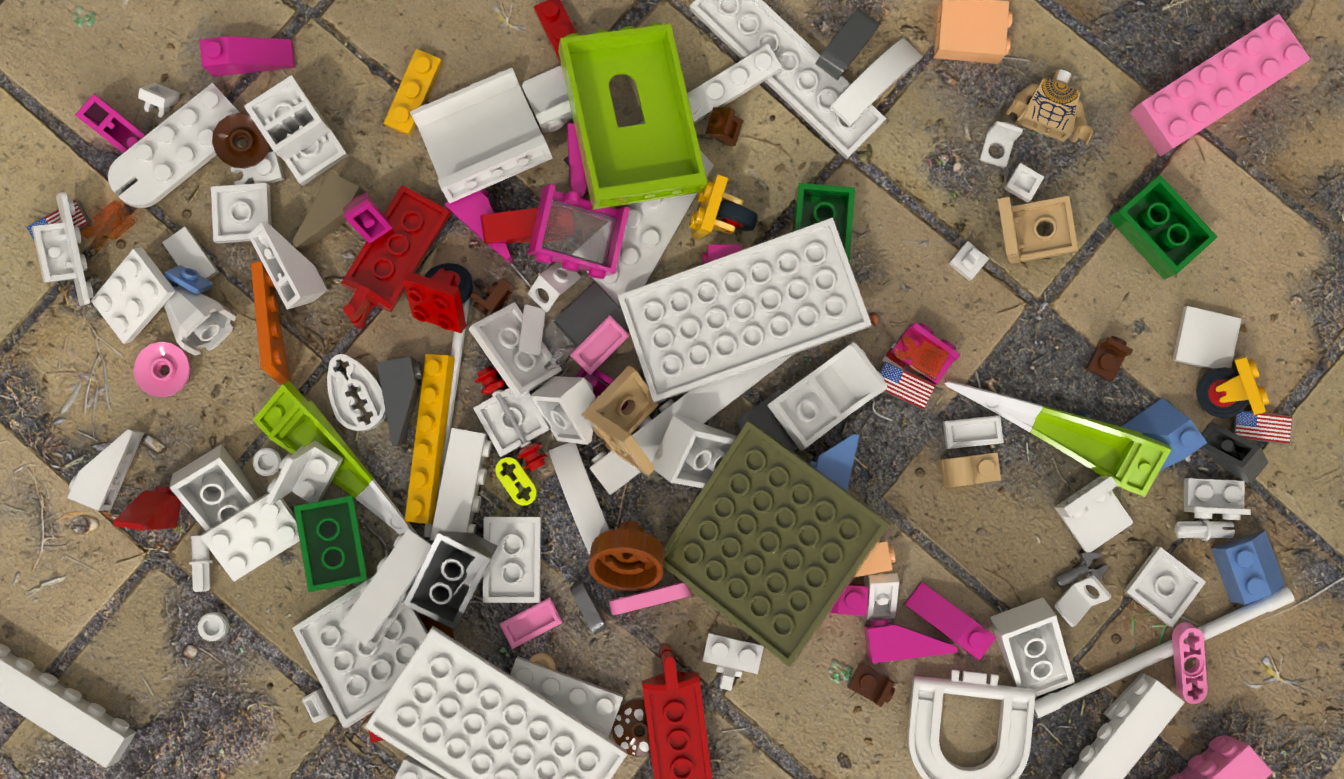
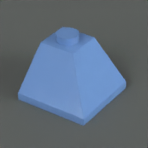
[1121,398,1207,471]

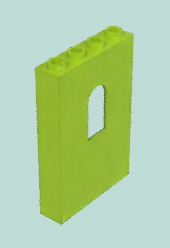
[558,23,707,210]

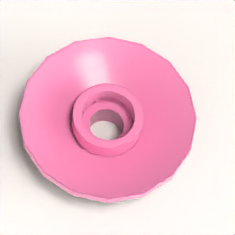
[133,342,191,398]

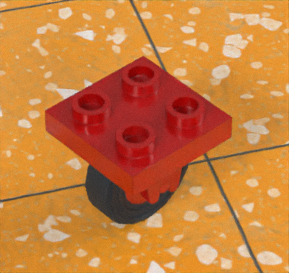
[403,263,473,333]

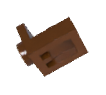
[469,278,514,315]
[1085,336,1133,382]
[847,661,895,707]

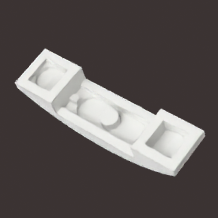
[830,38,923,127]
[549,443,610,555]

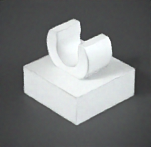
[138,83,180,118]
[1004,163,1044,203]
[948,241,989,281]

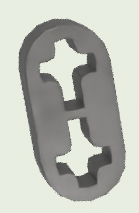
[570,581,607,635]

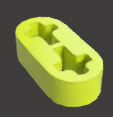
[495,457,538,505]

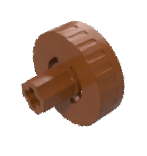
[588,520,665,591]

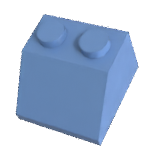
[1211,530,1285,605]

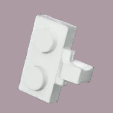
[702,632,764,691]

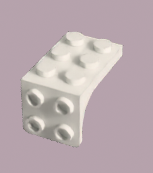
[767,343,887,451]

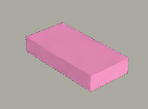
[570,315,630,375]
[500,597,563,649]

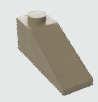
[291,172,365,253]

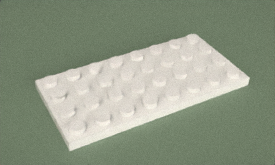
[618,217,872,403]
[365,626,627,779]

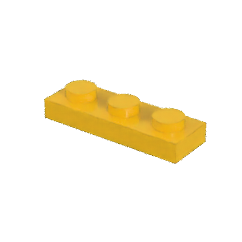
[384,49,443,136]

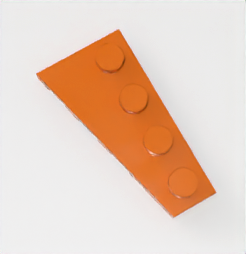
[251,261,291,385]

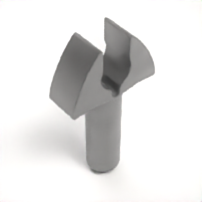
[1055,552,1108,587]

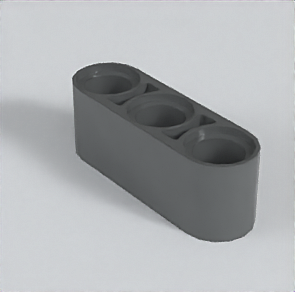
[815,8,880,81]

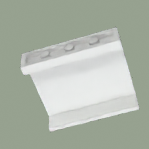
[410,68,553,204]

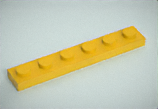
[405,354,455,524]

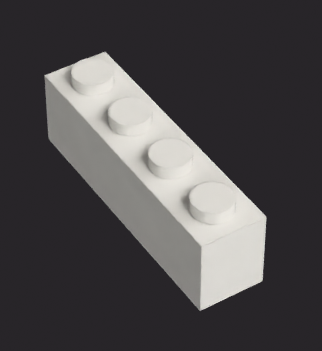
[430,428,492,541]
[339,529,432,648]

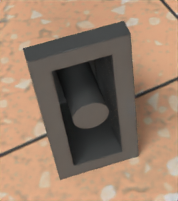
[1200,422,1268,484]

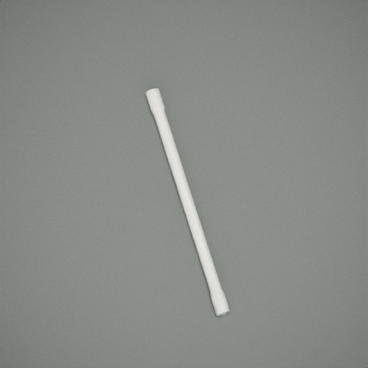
[1034,586,1294,719]

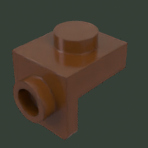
[705,107,743,146]

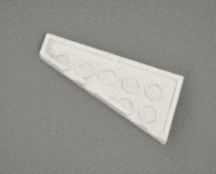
[572,151,713,310]

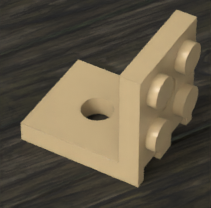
[998,196,1078,264]
[581,366,659,476]

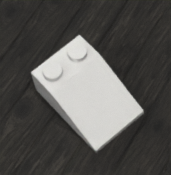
[652,415,737,488]
[170,444,258,531]
[990,597,1075,697]

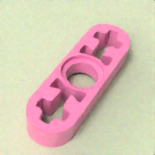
[609,582,692,615]
[1172,622,1208,704]

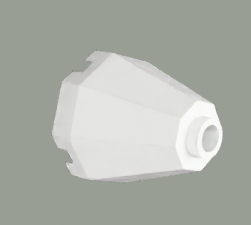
[164,286,236,356]

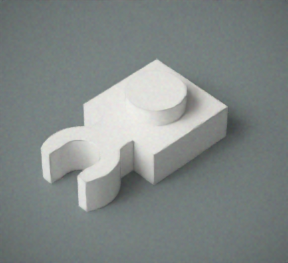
[230,151,285,185]

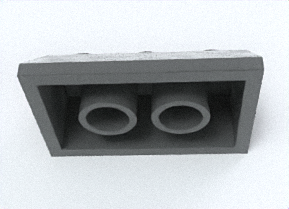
[403,531,498,630]

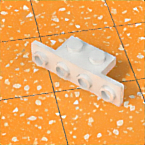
[32,192,93,306]

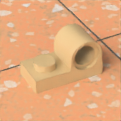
[940,452,1001,487]

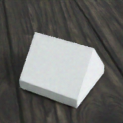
[302,687,336,723]

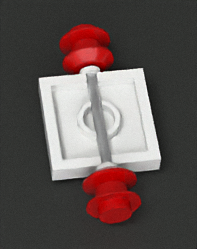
[473,366,550,472]

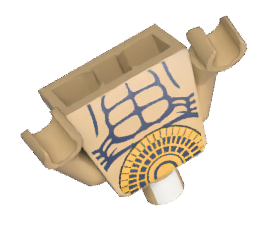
[1006,70,1093,145]

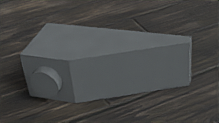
[377,356,423,447]

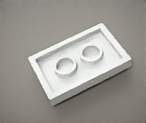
[91,247,176,344]
[469,302,562,398]
[200,492,299,581]
[483,517,542,603]

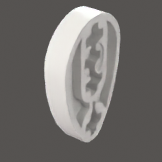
[327,354,386,431]

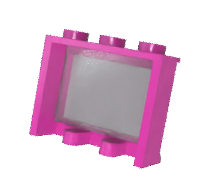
[527,184,630,279]

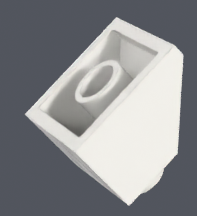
[530,376,596,445]

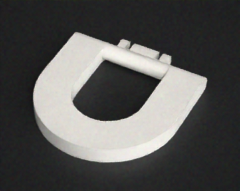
[907,669,1035,779]

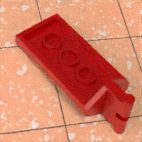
[341,185,451,329]
[642,643,712,779]

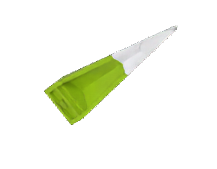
[944,380,1172,497]
[253,381,418,535]

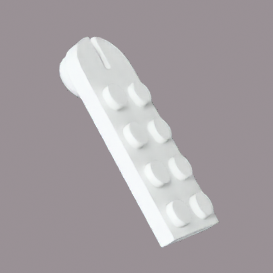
[108,83,240,208]

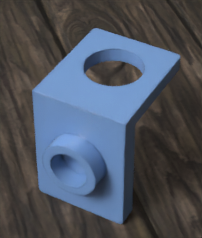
[164,265,213,294]

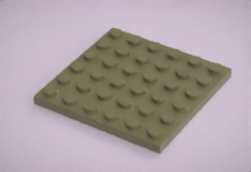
[664,421,892,667]

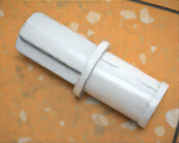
[1174,519,1235,541]
[189,535,213,592]

